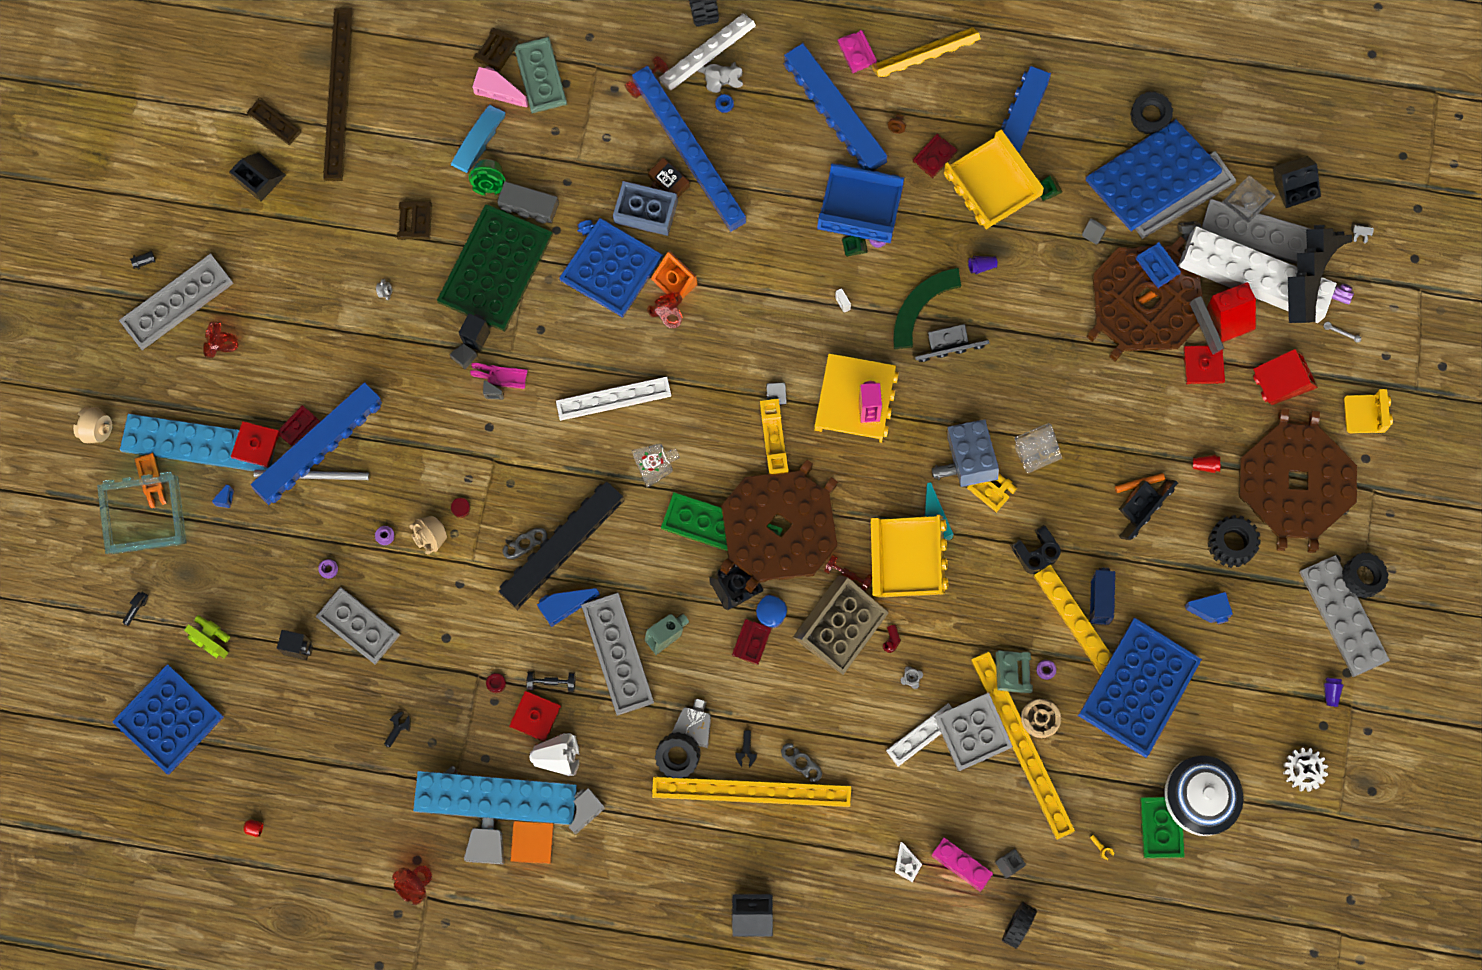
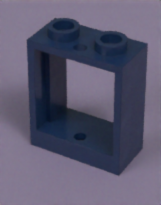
[1090,568,1116,625]

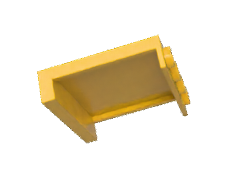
[944,129,1044,229]
[815,354,899,443]
[871,515,948,598]

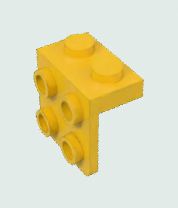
[1344,389,1393,433]

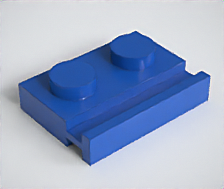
[1136,242,1181,288]

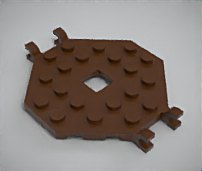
[1087,236,1202,362]
[1239,409,1357,553]
[720,460,838,593]

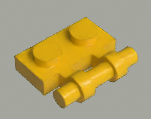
[967,474,1018,513]

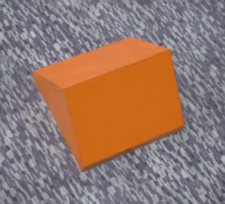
[651,251,697,303]

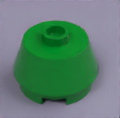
[469,159,505,196]

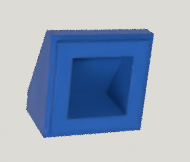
[212,485,234,508]

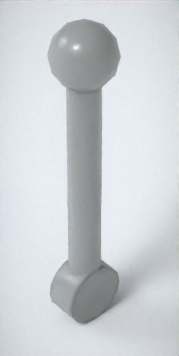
[1323,322,1361,343]

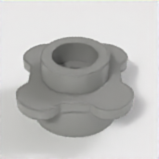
[376,279,392,300]
[901,667,923,689]

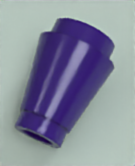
[968,256,997,274]
[1324,678,1344,707]

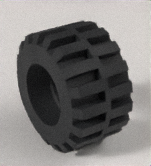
[689,0,719,27]
[1208,515,1261,568]

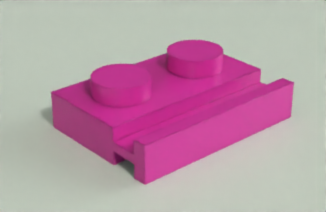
[837,30,877,74]

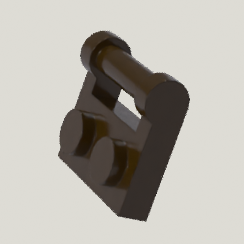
[473,28,519,71]
[397,202,432,240]

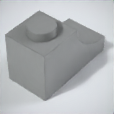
[569,789,605,835]

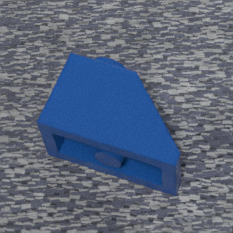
[1185,592,1233,624]

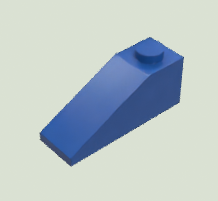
[537,588,600,627]

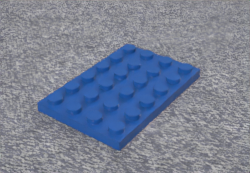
[1086,120,1222,231]
[1078,618,1202,758]

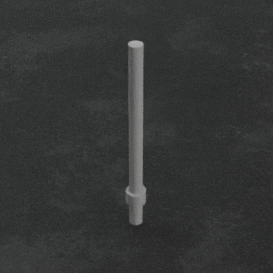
[254,470,369,480]

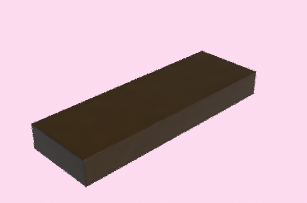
[247,99,301,146]

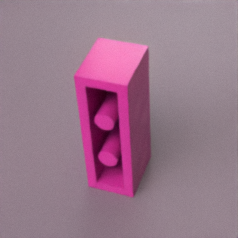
[859,381,882,423]
[931,838,994,892]

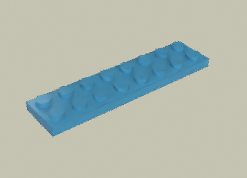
[120,414,275,471]
[414,771,576,825]

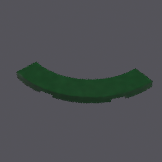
[893,268,961,350]

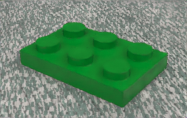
[1140,797,1185,859]

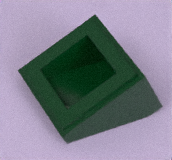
[1040,175,1062,201]
[842,236,868,257]

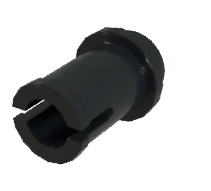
[130,251,156,269]

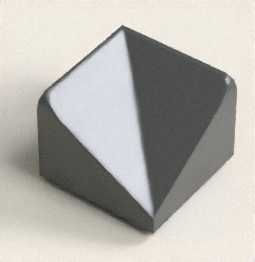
[450,344,477,369]

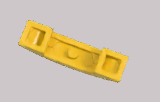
[760,399,788,474]

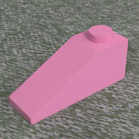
[472,67,528,107]

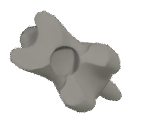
[697,62,743,93]

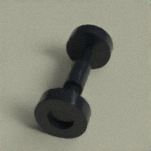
[527,670,576,692]

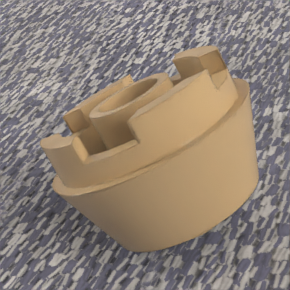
[73,407,112,444]
[409,516,447,554]
[1021,699,1061,738]

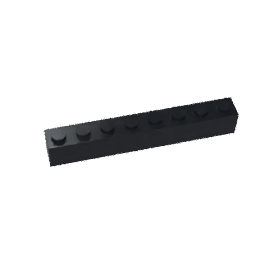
[499,481,624,610]

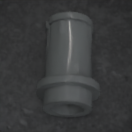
[932,463,957,480]

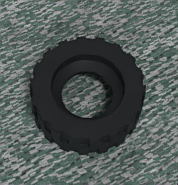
[1130,92,1173,135]
[1342,552,1389,598]
[655,732,700,779]
[1001,902,1037,949]

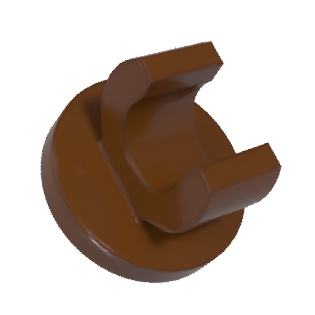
[888,113,906,134]

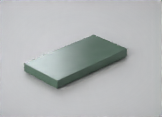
[515,37,567,113]

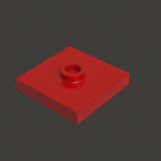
[1183,346,1225,384]
[231,421,280,468]
[509,691,561,742]

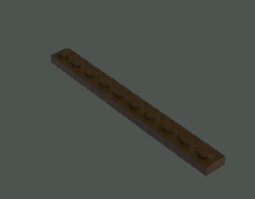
[323,8,353,181]

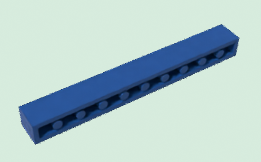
[632,66,746,232]

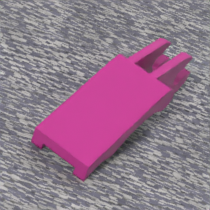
[470,363,528,389]

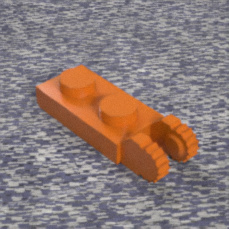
[135,453,167,509]

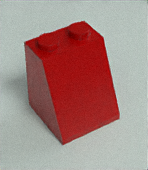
[1206,282,1256,343]
[1253,349,1318,405]

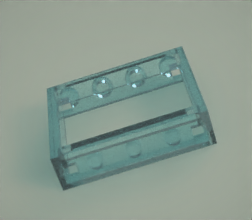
[97,472,186,555]

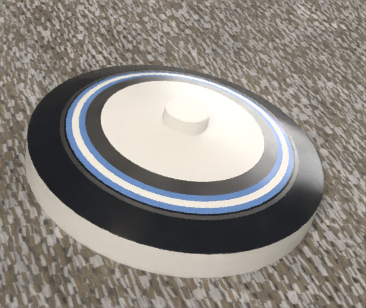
[1165,755,1243,836]

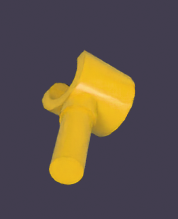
[1090,835,1114,860]

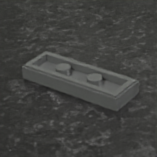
[1190,296,1224,354]

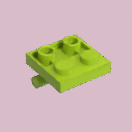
[184,615,230,659]

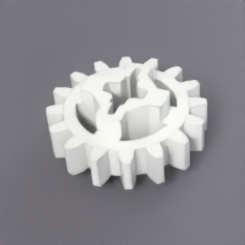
[1283,748,1328,792]

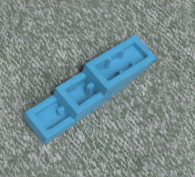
[451,105,505,173]

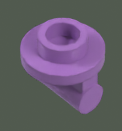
[1332,284,1354,305]

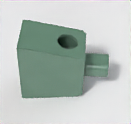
[644,613,689,655]

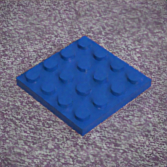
[559,218,663,318]
[112,664,224,775]

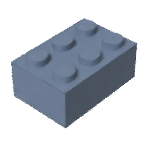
[613,181,678,236]
[947,419,999,487]

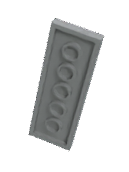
[1136,151,1236,239]
[1201,199,1310,264]
[119,254,234,350]
[1299,555,1390,677]
[581,593,654,716]

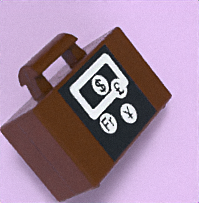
[648,158,690,199]

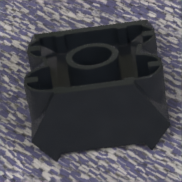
[709,564,763,610]

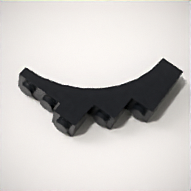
[1288,225,1352,323]

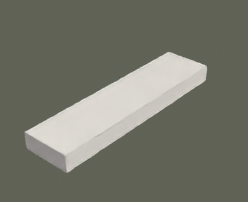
[886,703,952,767]

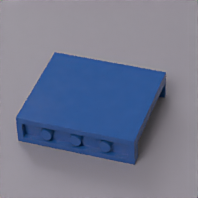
[817,163,904,243]

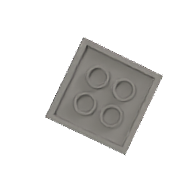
[934,693,1013,771]

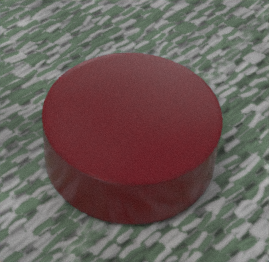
[451,498,471,518]
[486,673,506,693]

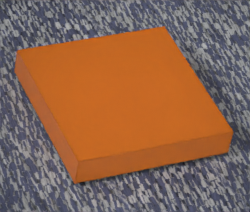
[511,821,554,864]

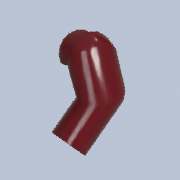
[883,624,901,653]

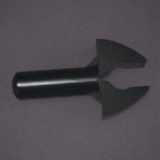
[122,591,148,626]
[384,712,411,748]
[735,730,757,768]

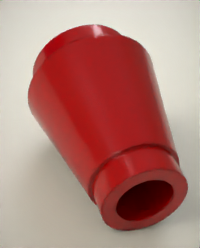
[1193,454,1220,473]

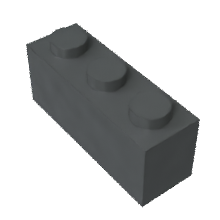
[497,182,559,224]

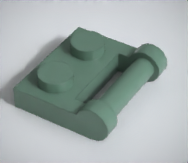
[996,650,1033,693]

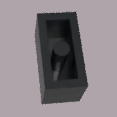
[459,313,490,351]
[276,630,313,660]

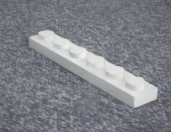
[659,13,756,91]
[556,377,671,421]

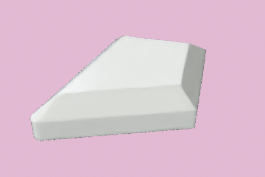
[895,842,922,882]

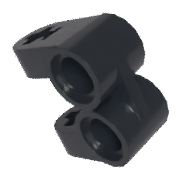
[1010,525,1061,574]

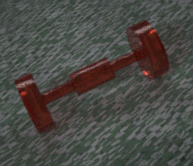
[624,56,669,99]
[824,555,872,593]

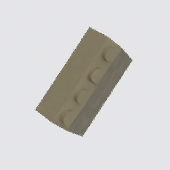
[793,575,888,675]

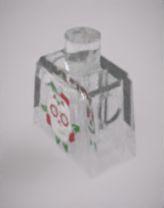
[632,444,680,488]

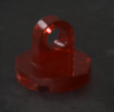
[647,292,683,328]
[203,321,238,359]
[392,866,432,905]

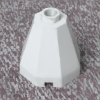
[530,734,579,776]

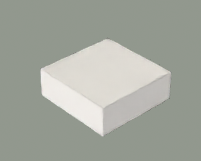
[835,288,851,313]

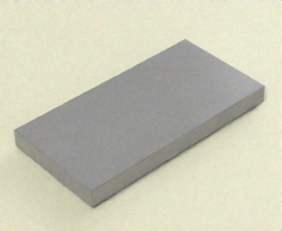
[316,587,400,665]

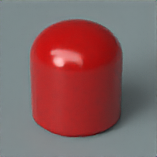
[243,819,264,838]

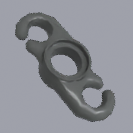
[503,528,547,559]
[781,743,822,783]

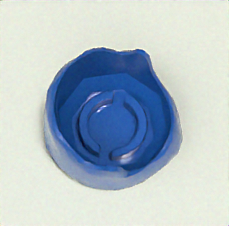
[756,595,787,628]

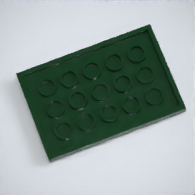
[437,204,553,332]

